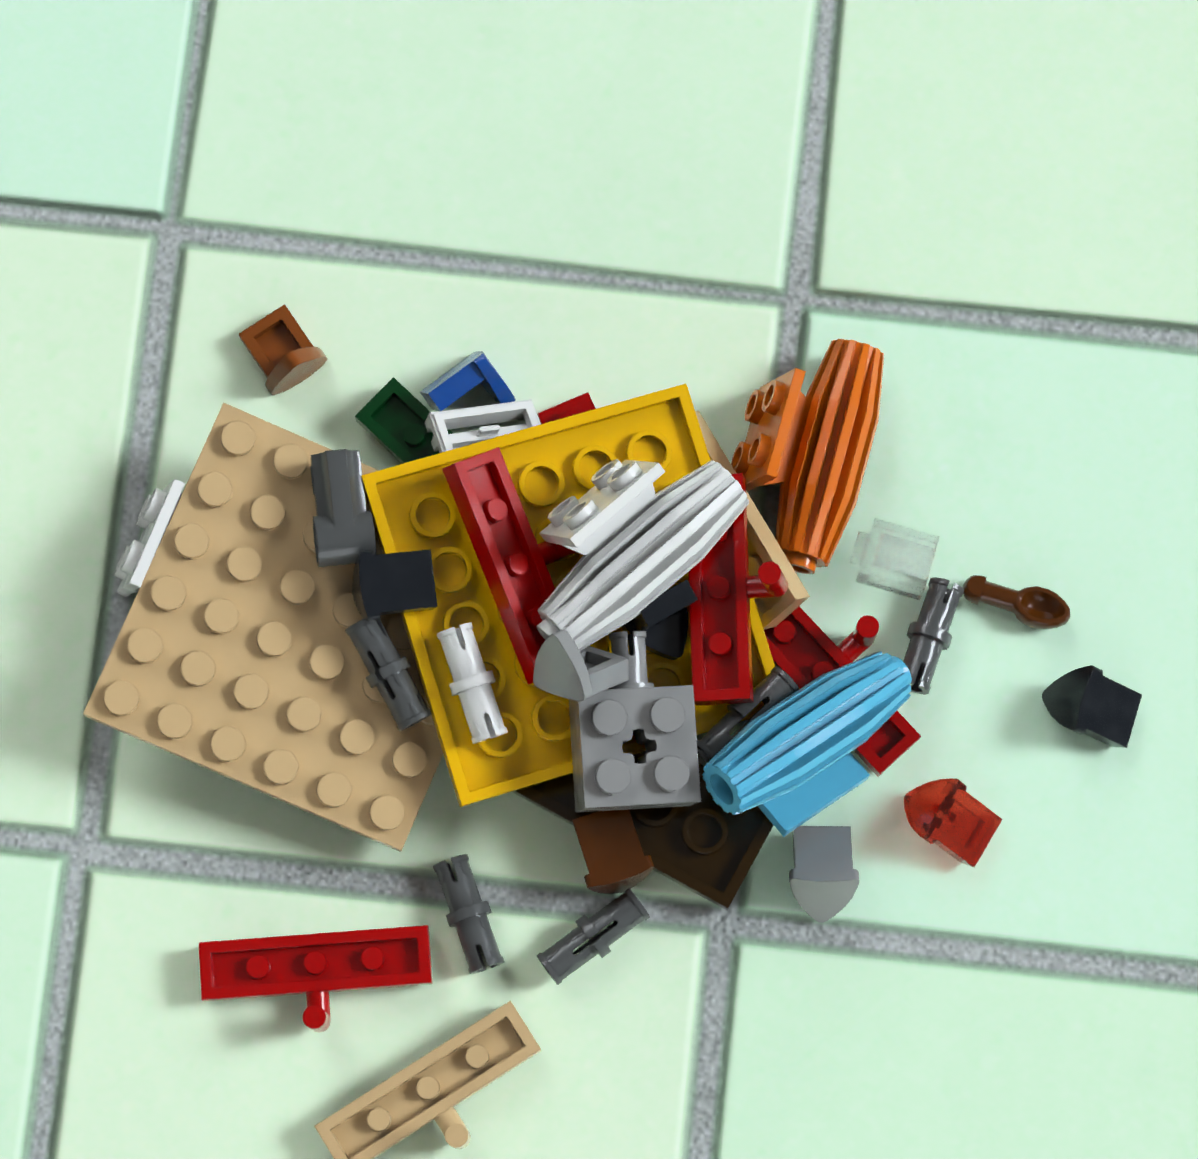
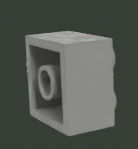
[568,631,701,812]

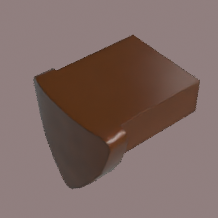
[572,809,654,894]

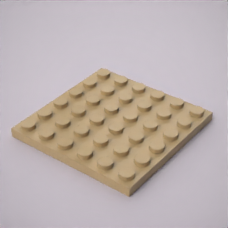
[83,402,443,852]

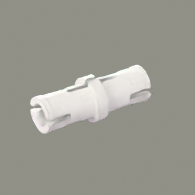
[437,622,508,744]

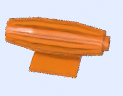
[731,339,884,574]

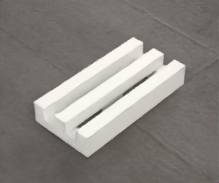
[425,399,541,453]

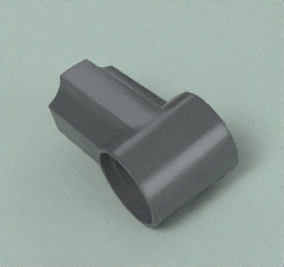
[310,449,376,567]

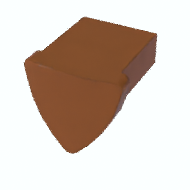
[239,304,328,395]

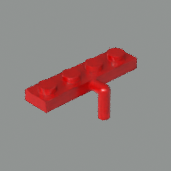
[442,447,577,685]
[689,473,788,706]
[764,606,921,777]
[199,925,433,1033]

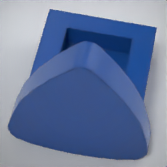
[420,351,516,411]

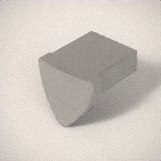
[533,630,629,702]
[789,826,859,923]

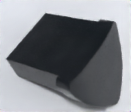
[352,549,438,621]
[621,580,698,660]
[1042,665,1142,748]

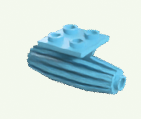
[702,651,912,837]

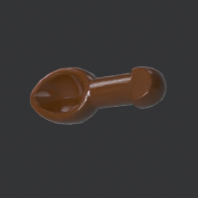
[963,575,1071,629]

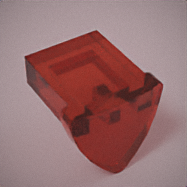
[904,778,1002,868]

